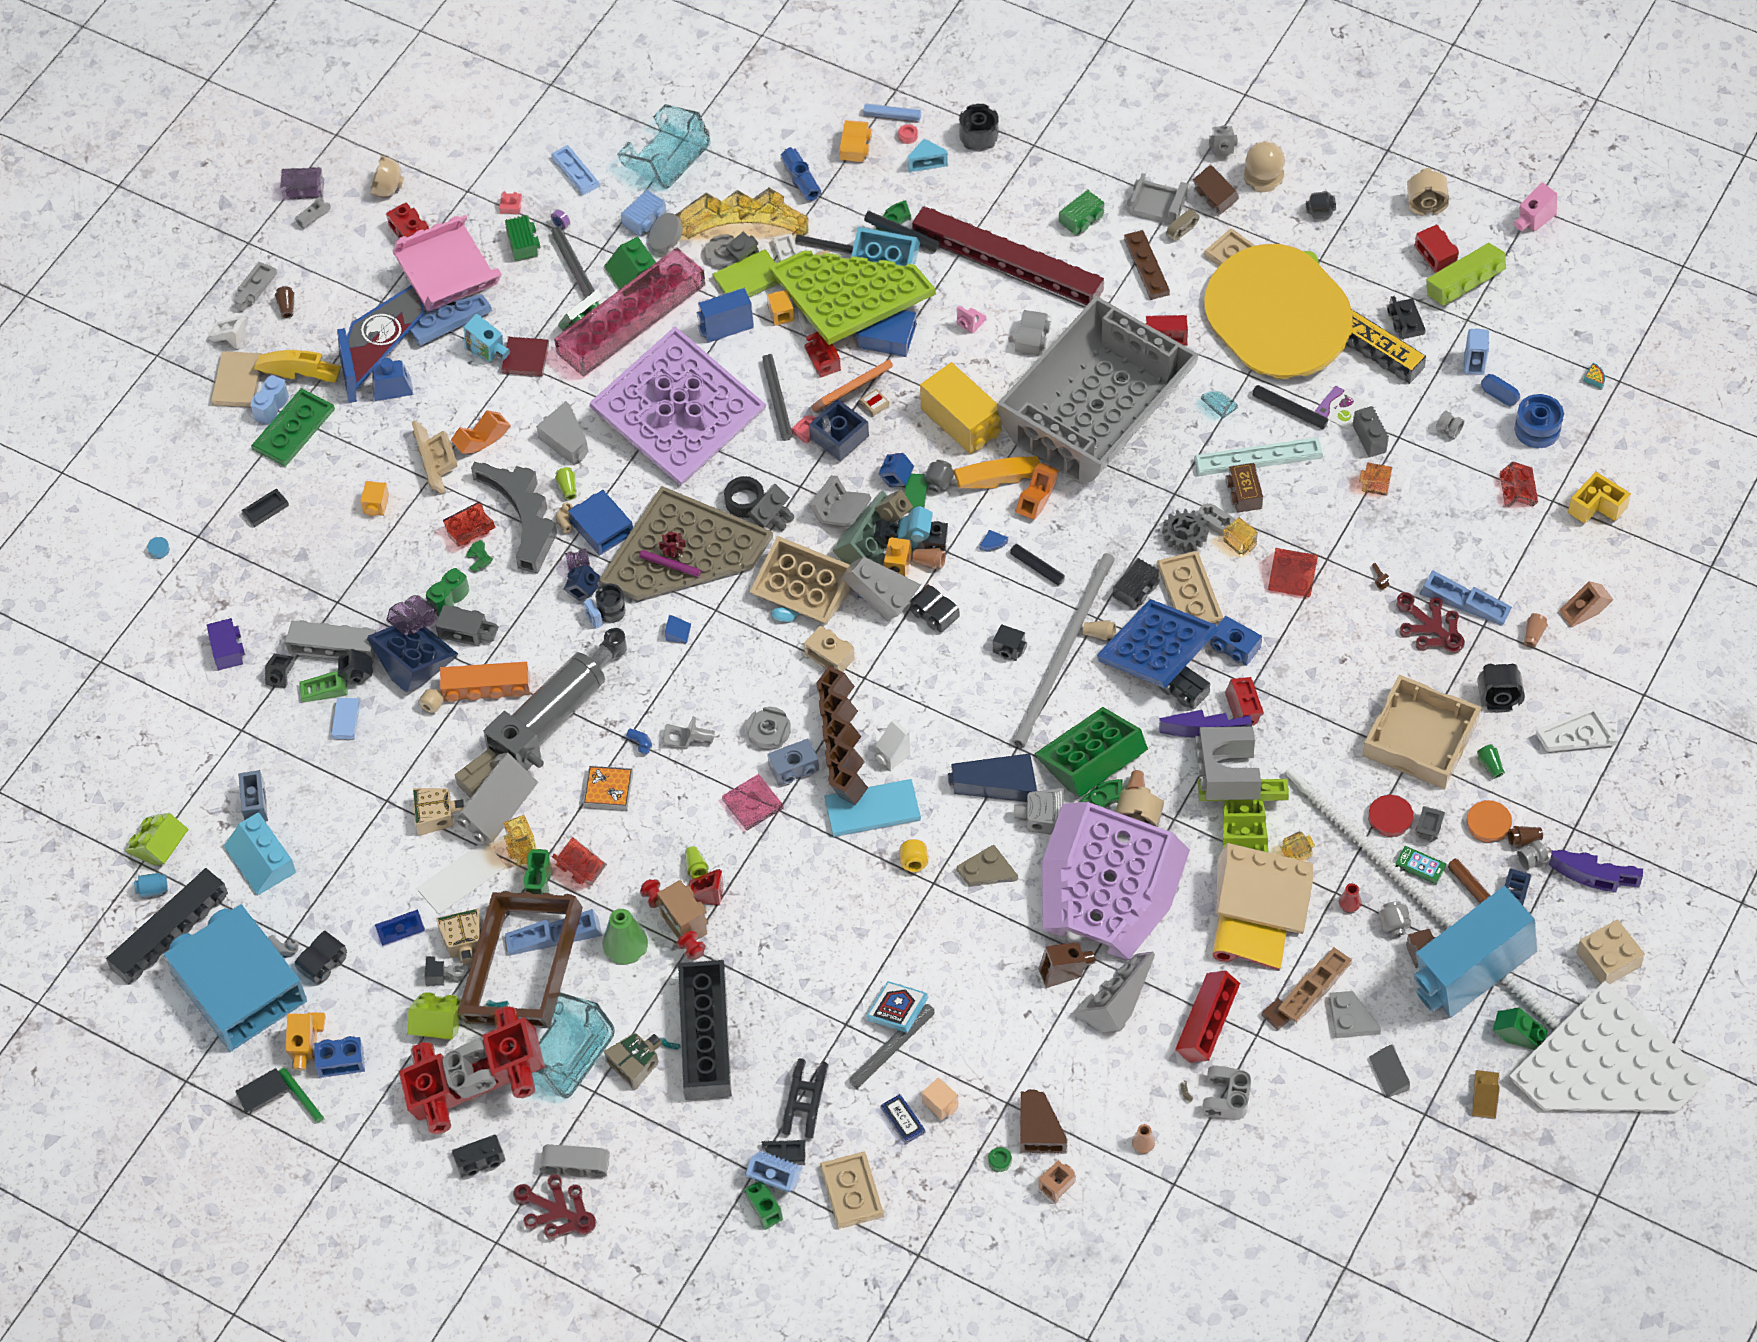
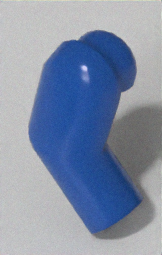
[626,728,652,754]

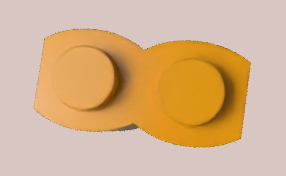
[840,120,872,162]

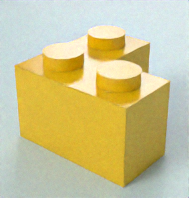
[1568,471,1631,524]

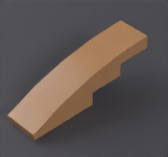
[1278,947,1352,1023]

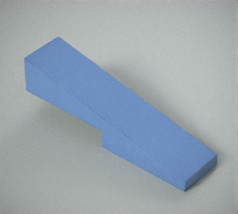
[1419,570,1512,626]
[505,909,602,955]

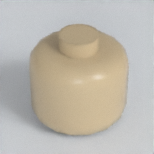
[419,689,444,713]

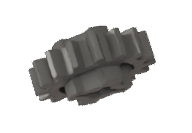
[1162,509,1209,553]

